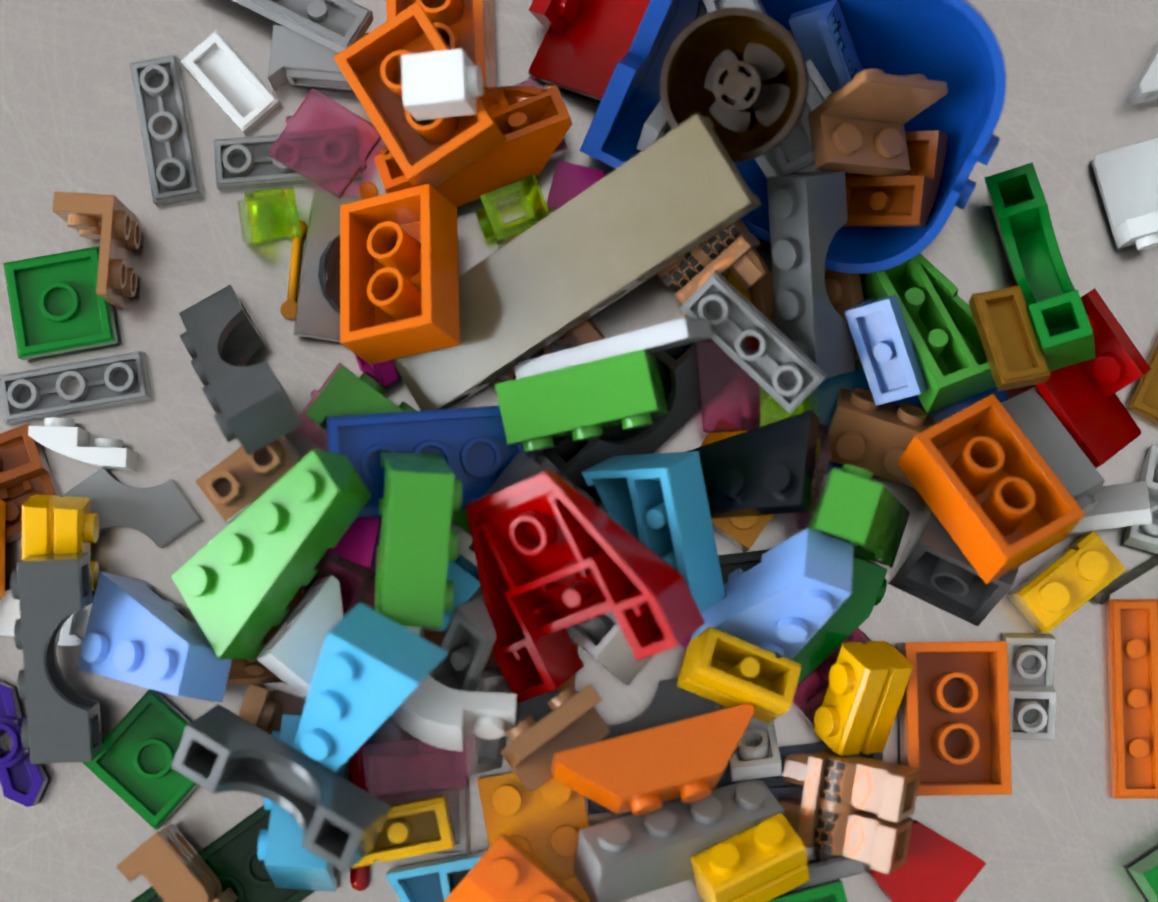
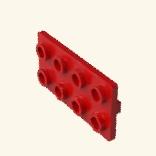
[528,0,651,101]
[1007,282,1151,468]

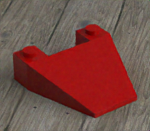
[466,469,705,703]

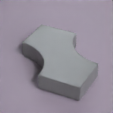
[63,467,201,548]

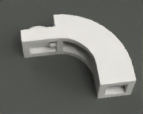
[390,626,517,752]

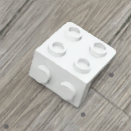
[1092,138,1158,251]

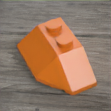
[374,85,573,207]
[551,702,755,816]

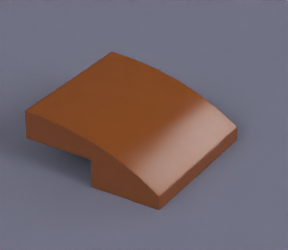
[842,130,948,227]
[0,423,60,544]

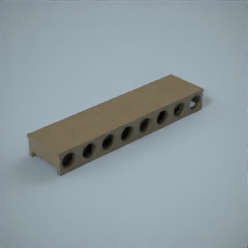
[393,114,761,411]

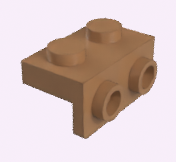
[819,388,934,488]
[500,684,610,791]

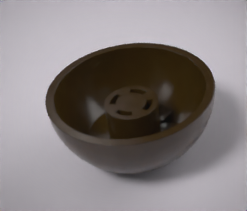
[660,7,809,162]

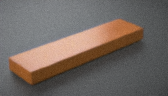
[1106,599,1158,799]

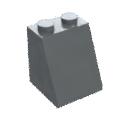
[889,504,1020,626]

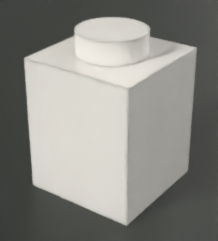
[401,49,483,121]

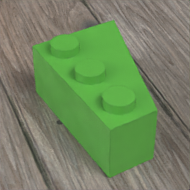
[862,253,997,414]
[495,349,669,453]
[375,451,462,628]
[801,464,910,568]

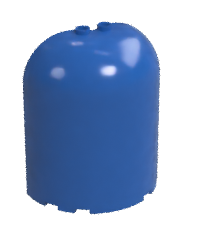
[579,0,1006,274]

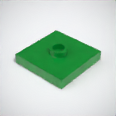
[3,246,118,360]
[83,689,199,830]

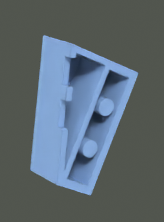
[691,528,854,660]
[77,571,232,703]

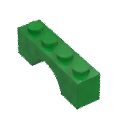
[985,162,1096,372]

